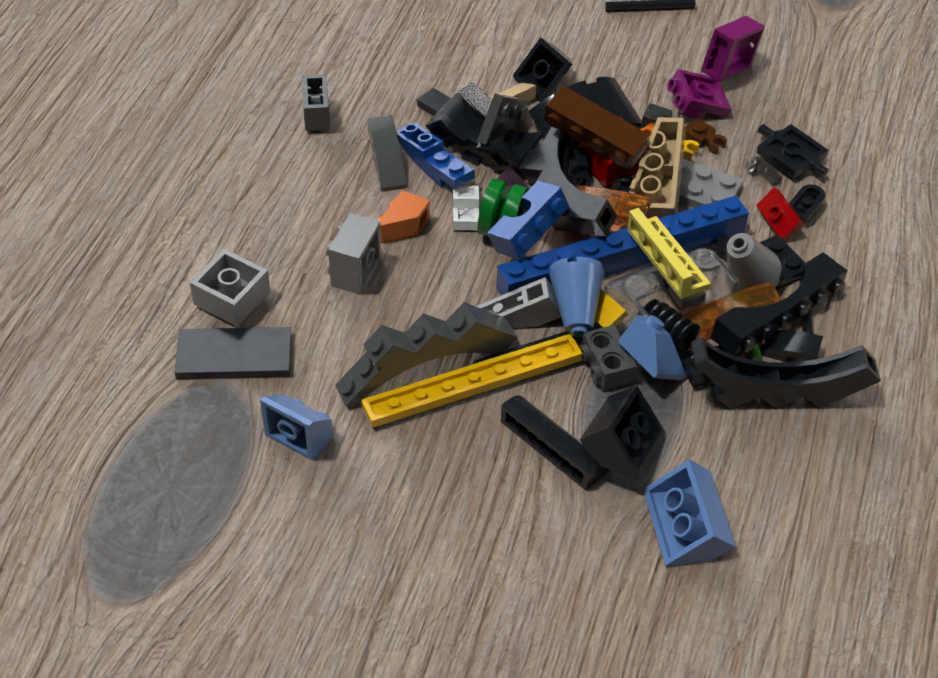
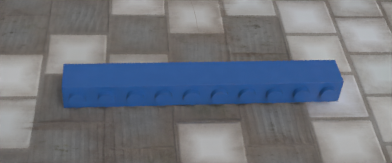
[496,196,749,295]

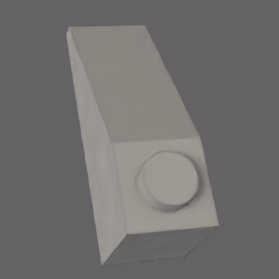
[476,277,561,328]

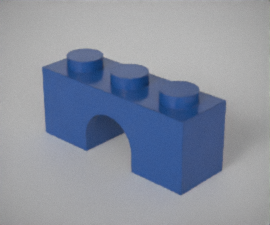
[487,181,570,260]

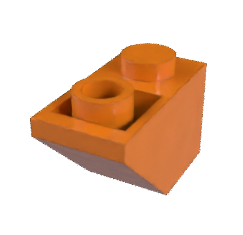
[378,190,430,243]

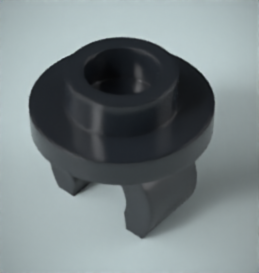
[612,176,633,203]

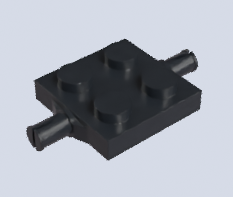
[756,124,829,179]

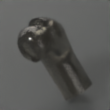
[746,157,782,186]

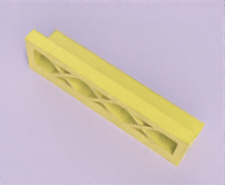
[628,208,711,299]

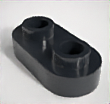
[789,184,825,224]

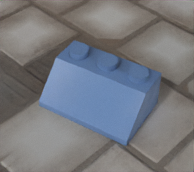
[643,459,736,567]

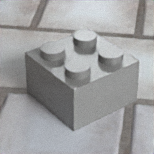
[326,213,381,295]
[190,248,270,327]

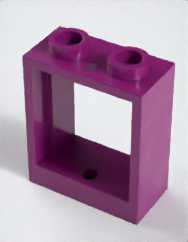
[701,16,765,82]

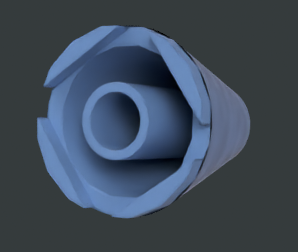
[549,257,604,338]

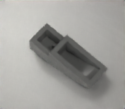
[368,115,407,192]

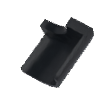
[528,77,642,150]
[425,93,545,170]

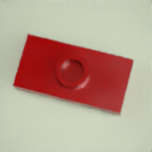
[756,187,804,242]

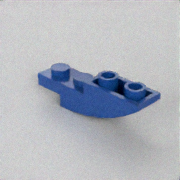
[396,122,475,188]

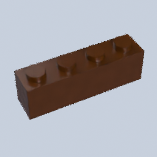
[544,85,650,170]

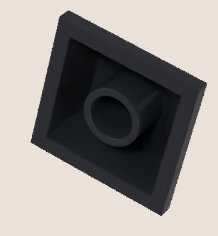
[512,37,573,101]

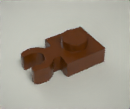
[685,118,727,154]

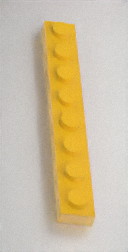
[361,334,583,428]

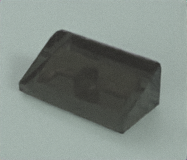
[459,82,492,117]

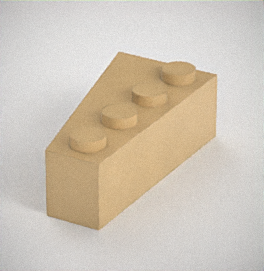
[622,117,685,219]

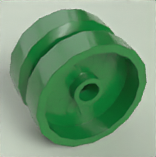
[477,179,530,236]

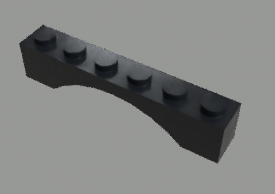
[710,252,848,356]

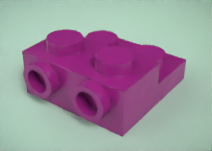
[667,69,732,119]

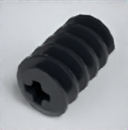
[640,299,701,352]

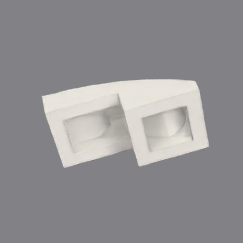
[453,185,479,230]

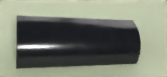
[501,395,610,491]

